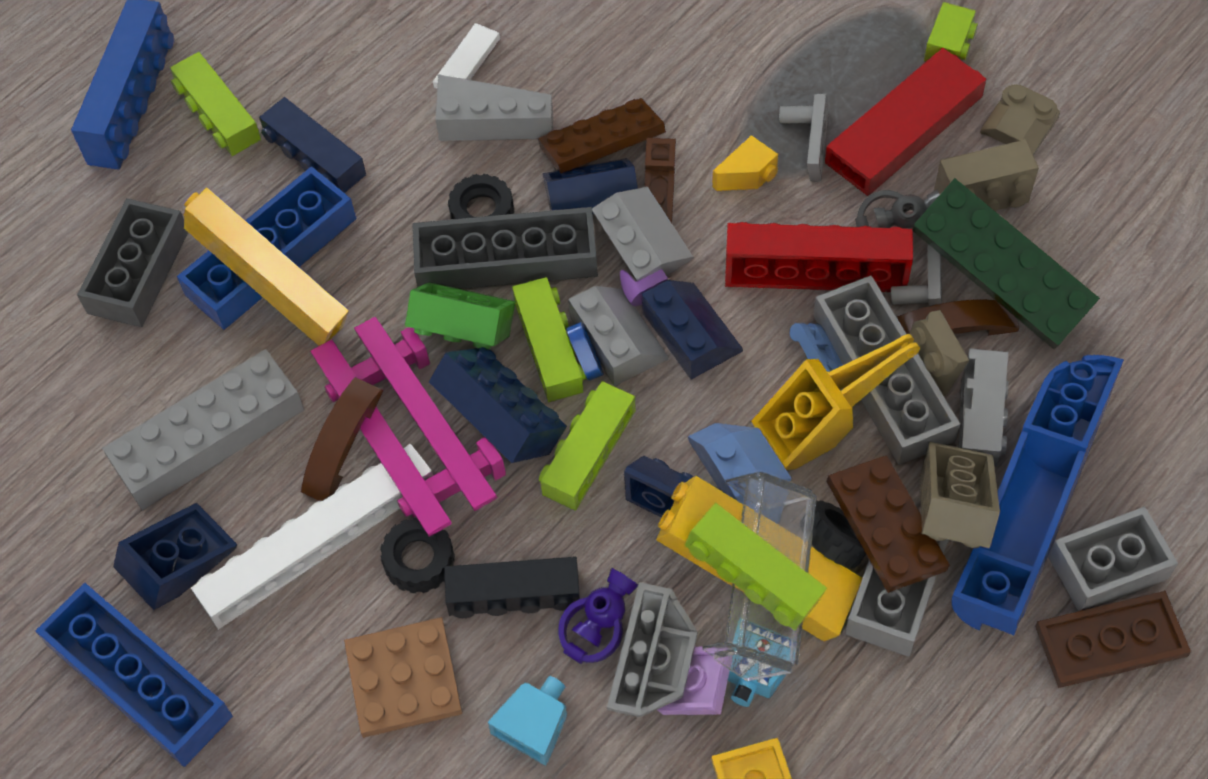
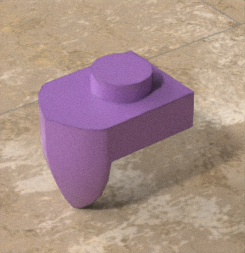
[620,269,668,306]

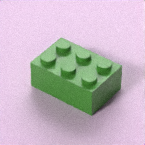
[405,282,516,349]

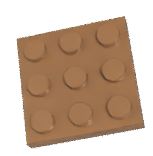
[344,617,463,738]

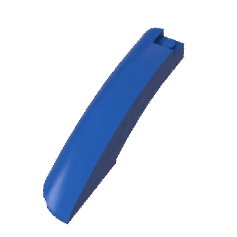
[951,355,1124,635]

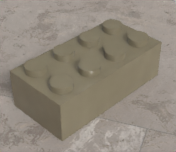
[920,442,1000,548]

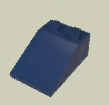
[113,503,238,610]

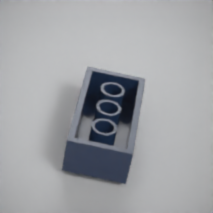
[429,347,567,463]

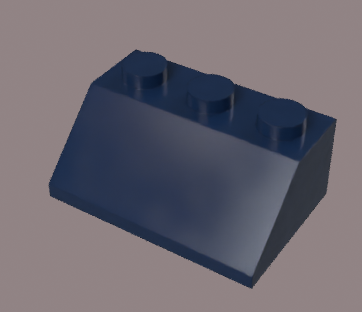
[542,158,638,214]
[642,280,743,380]
[624,455,725,517]

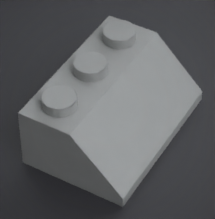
[592,187,694,281]
[568,286,668,386]

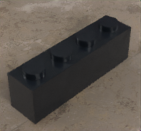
[445,556,580,618]

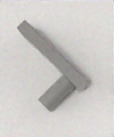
[779,94,829,181]
[891,244,942,306]

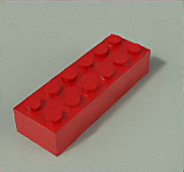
[725,222,913,292]

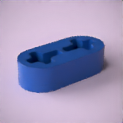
[567,322,604,381]

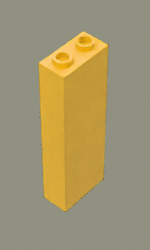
[184,187,349,346]
[656,476,863,642]

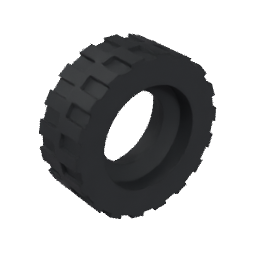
[448,174,514,219]
[798,500,866,569]
[380,517,455,594]

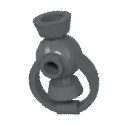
[855,189,939,229]

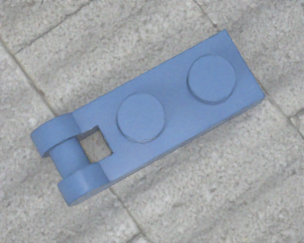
[790,323,843,391]

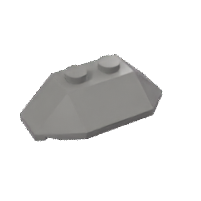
[607,582,698,718]

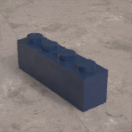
[259,97,366,193]

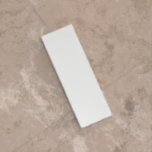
[433,23,500,89]

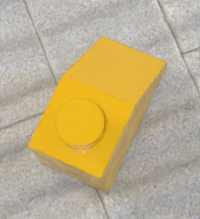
[712,135,778,191]

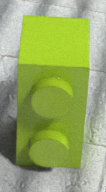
[924,2,978,62]

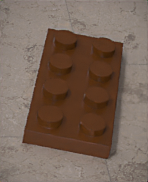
[538,98,666,174]
[826,455,950,593]
[1035,591,1191,688]

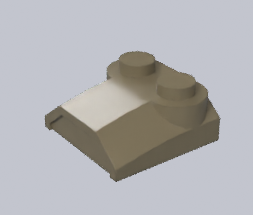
[980,84,1060,155]
[910,310,969,396]

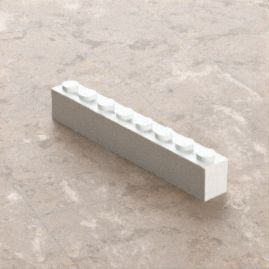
[191,444,433,630]

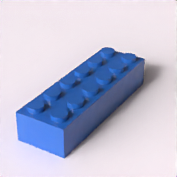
[71,0,174,170]
[177,166,357,330]
[35,583,233,767]

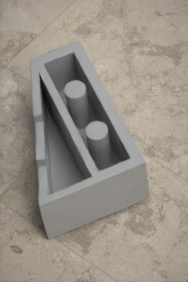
[958,348,1009,466]

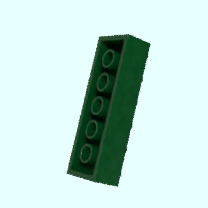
[912,178,1100,349]

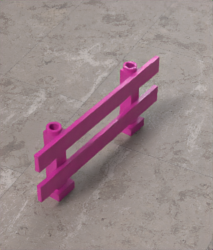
[310,317,506,537]

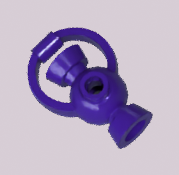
[558,568,638,664]

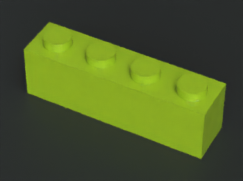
[170,51,261,156]
[512,277,587,403]
[539,381,636,511]
[684,503,827,631]

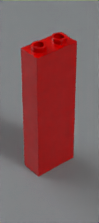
[825,48,987,196]

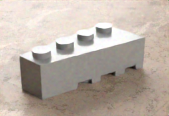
[435,74,553,141]

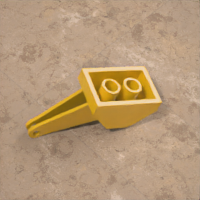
[751,334,920,470]

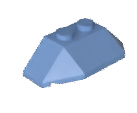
[688,423,791,526]

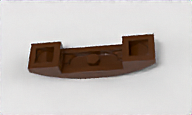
[644,138,676,223]
[897,299,1019,336]
[301,377,384,501]

